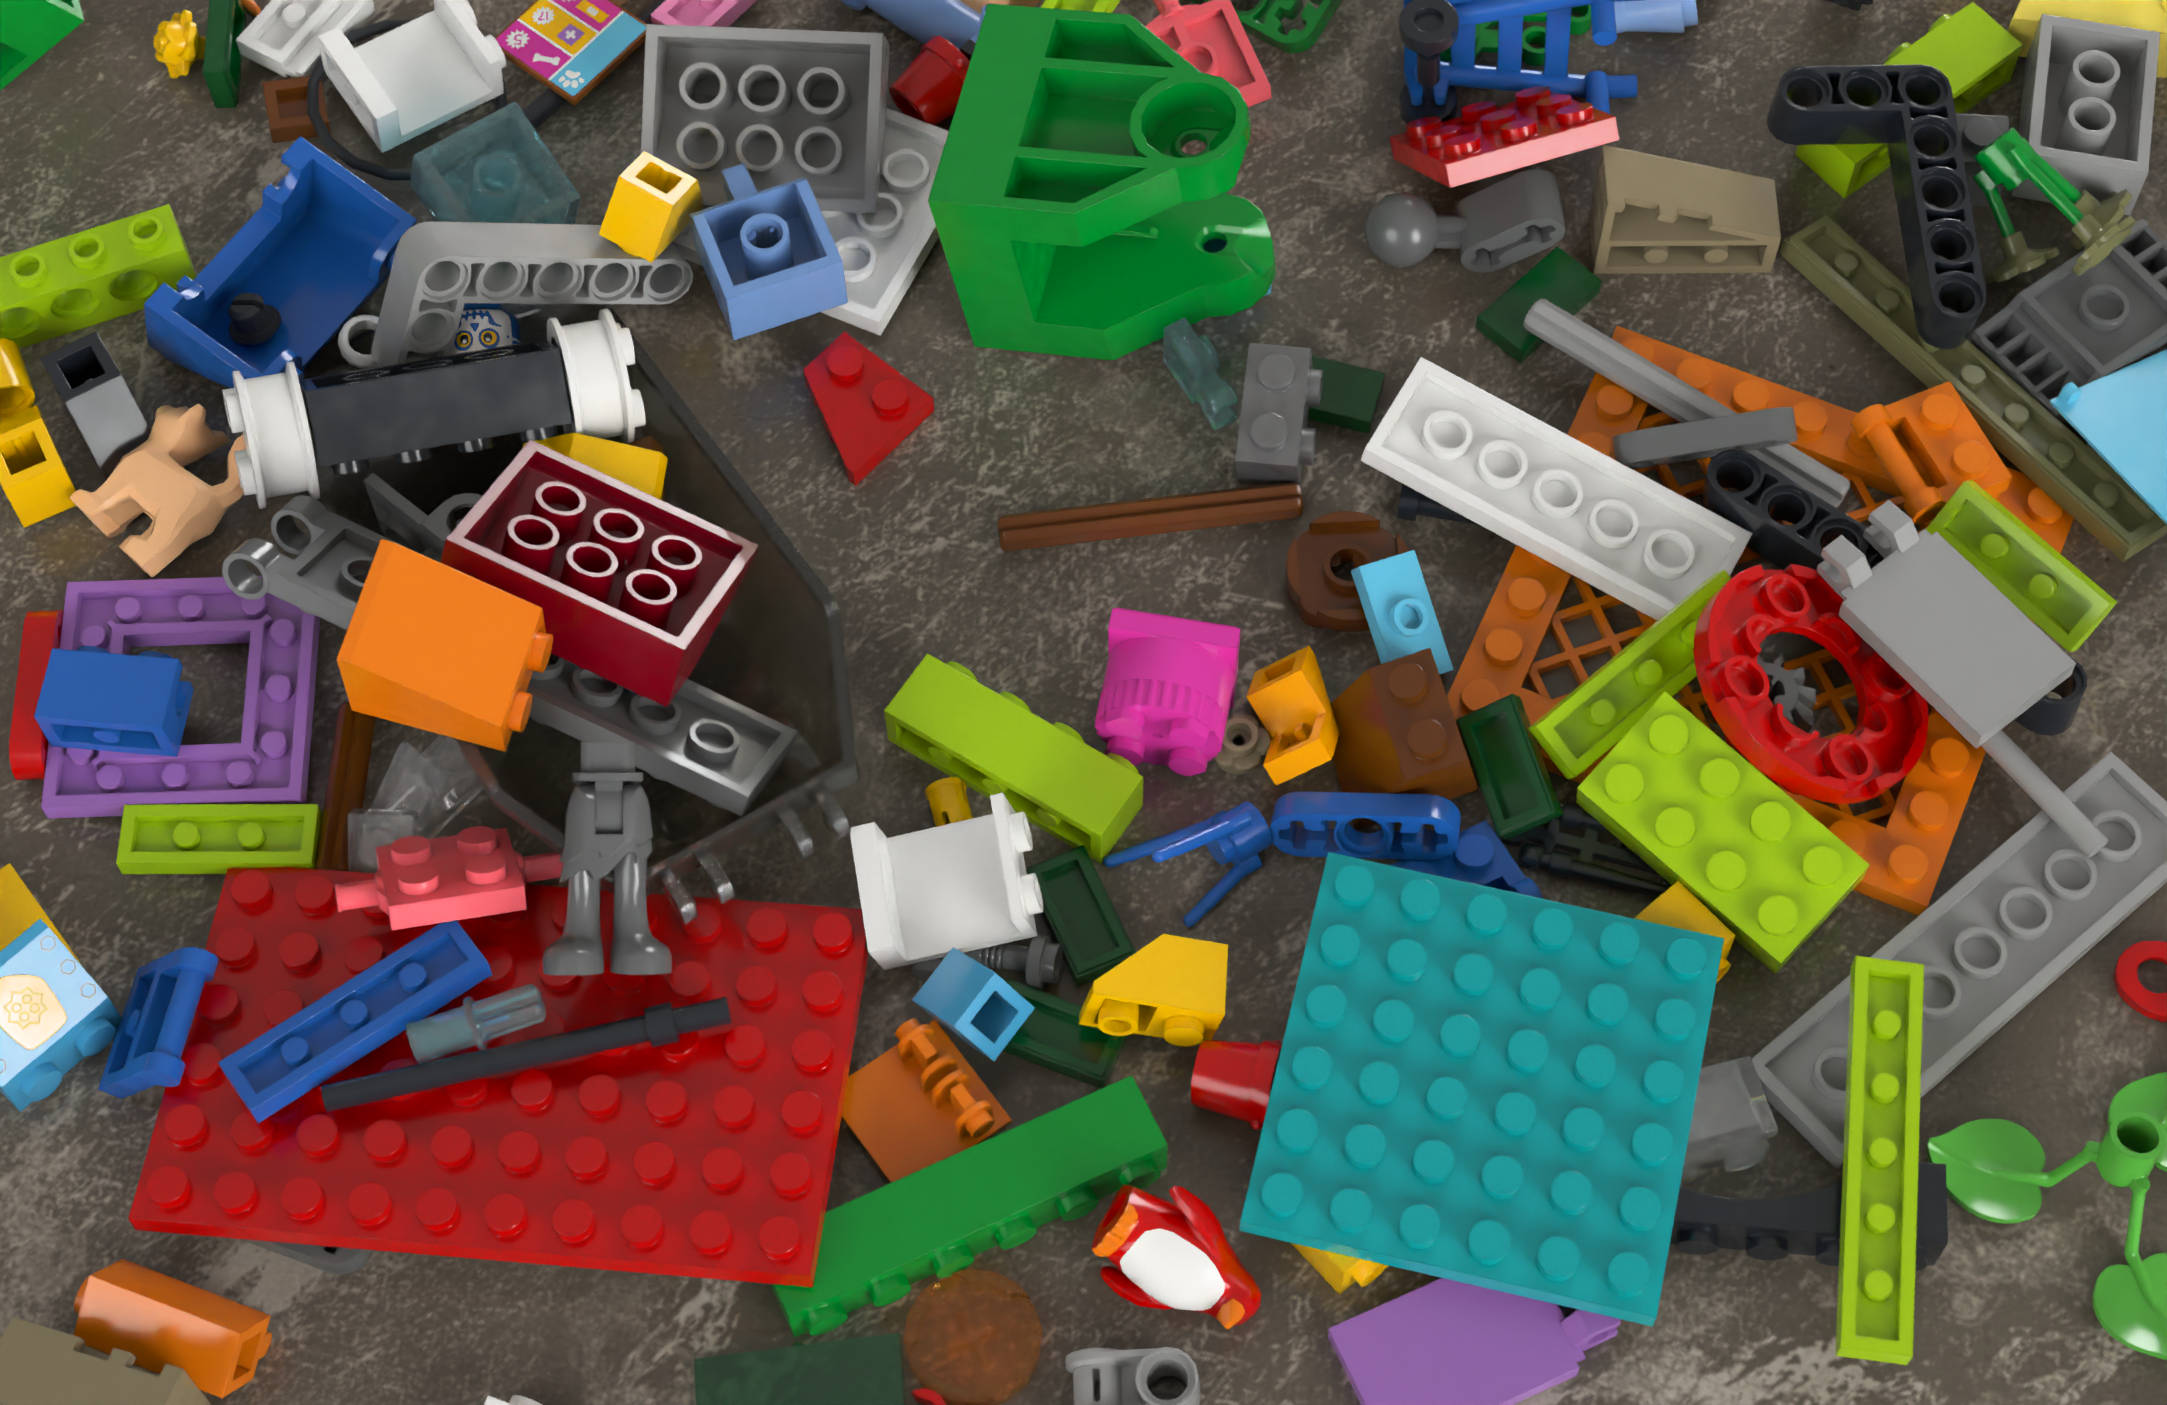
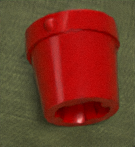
[889,35,970,126]
[1191,1039,1282,1130]

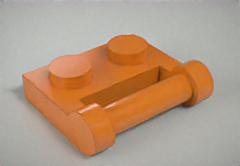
[1851,381,2012,524]

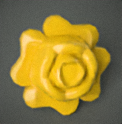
[153,10,206,79]

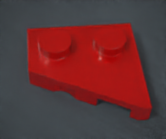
[803,332,934,486]

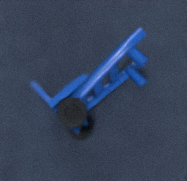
[1399,0,1645,124]

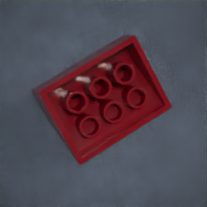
[440,439,759,707]

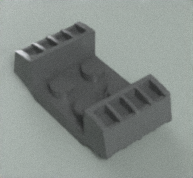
[1971,219,2167,428]

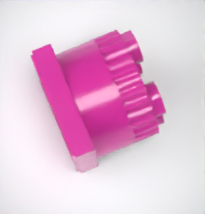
[1094,607,1241,776]

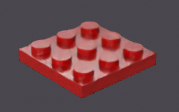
[1389,86,1619,188]

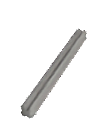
[1523,299,1850,508]

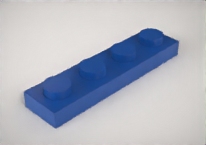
[218,920,493,1123]

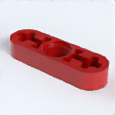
[9,610,64,780]

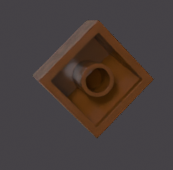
[1331,648,1479,831]

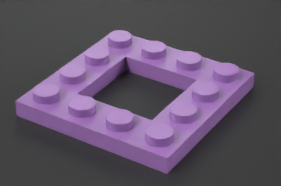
[41,576,320,818]

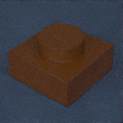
[262,76,331,143]

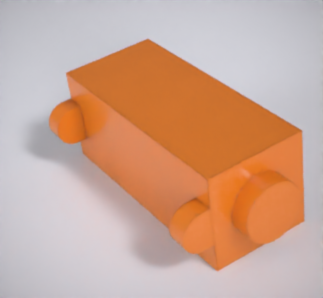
[73,1259,272,1398]

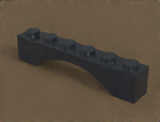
[1670,1162,1948,1271]

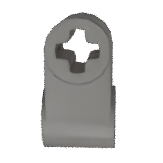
[1065,1347,1201,1405]

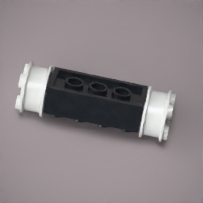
[222,309,646,509]

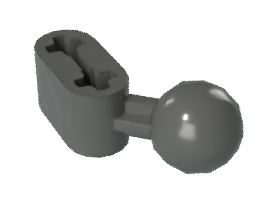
[1365,169,1565,273]

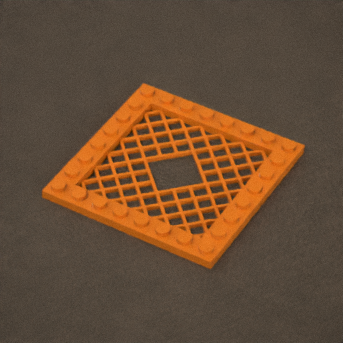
[1447,326,2074,916]

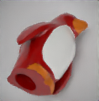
[1092,1184,1262,1329]

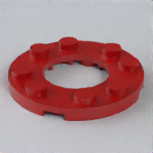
[1693,564,1929,804]

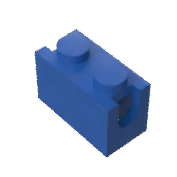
[34,646,194,757]

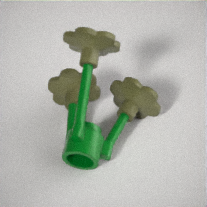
[1972,127,2136,284]

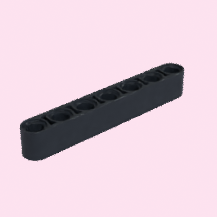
[1702,449,2087,736]

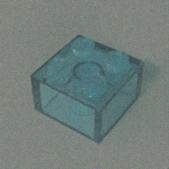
[410,101,581,224]

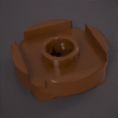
[1285,511,1409,632]

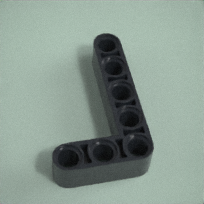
[1767,64,1986,349]

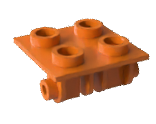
[842,1018,1012,1183]

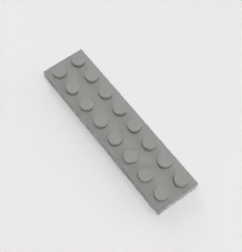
[1741,752,2167,1170]

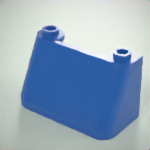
[144,136,417,389]

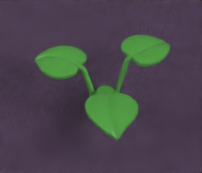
[1926,1072,2167,1360]

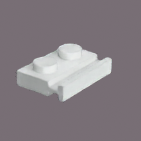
[236,0,376,78]

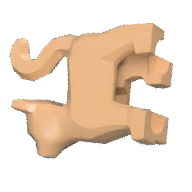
[69,403,246,578]

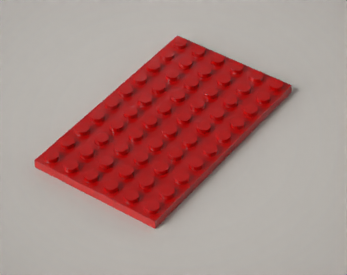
[128,867,869,1287]

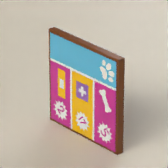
[495,0,646,105]

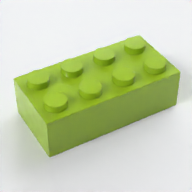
[1576,691,1870,975]

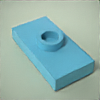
[1351,550,1454,675]

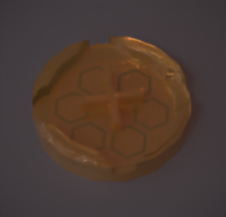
[903,1269,1043,1405]

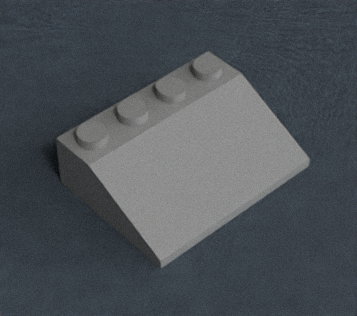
[641,24,890,213]

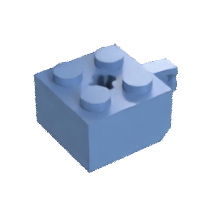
[689,163,848,340]

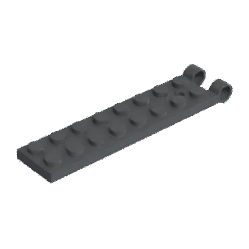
[222,495,798,817]

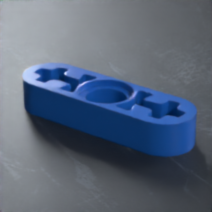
[1269,791,1461,860]

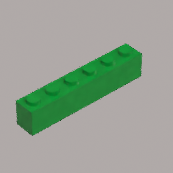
[770,1075,1168,1338]

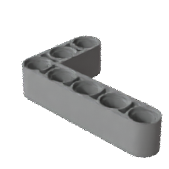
[371,221,693,367]

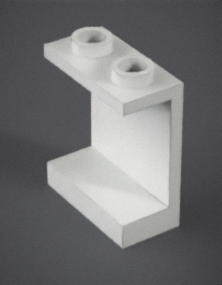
[318,0,506,153]
[849,793,1043,970]

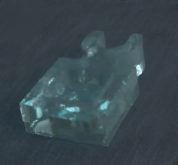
[1163,318,1238,430]

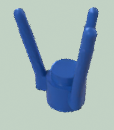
[1103,801,1272,927]

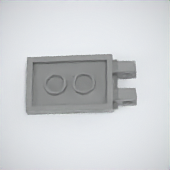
[1816,500,2076,749]

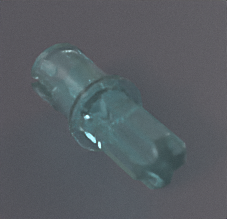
[406,984,546,1064]

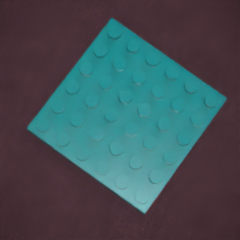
[1239,852,1724,1327]

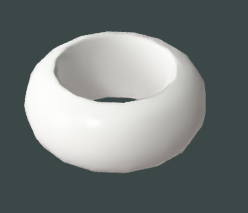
[338,315,379,369]

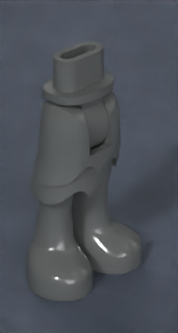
[542,742,672,975]

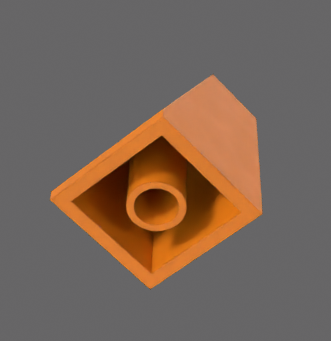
[336,539,553,752]

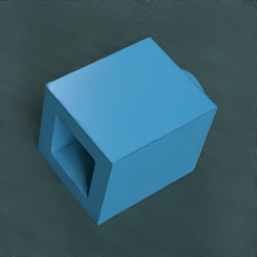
[912,947,1035,1061]

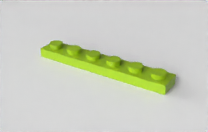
[1835,956,1924,1365]

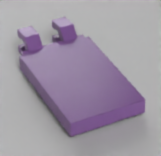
[1328,1278,1621,1405]

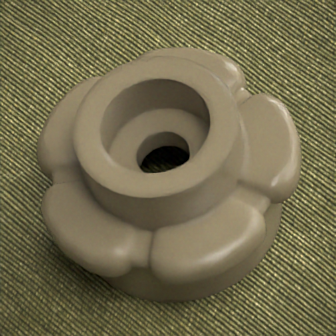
[1212,713,1271,775]

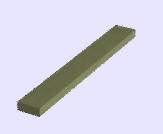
[1779,215,2167,562]

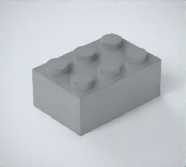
[2011,14,2160,215]

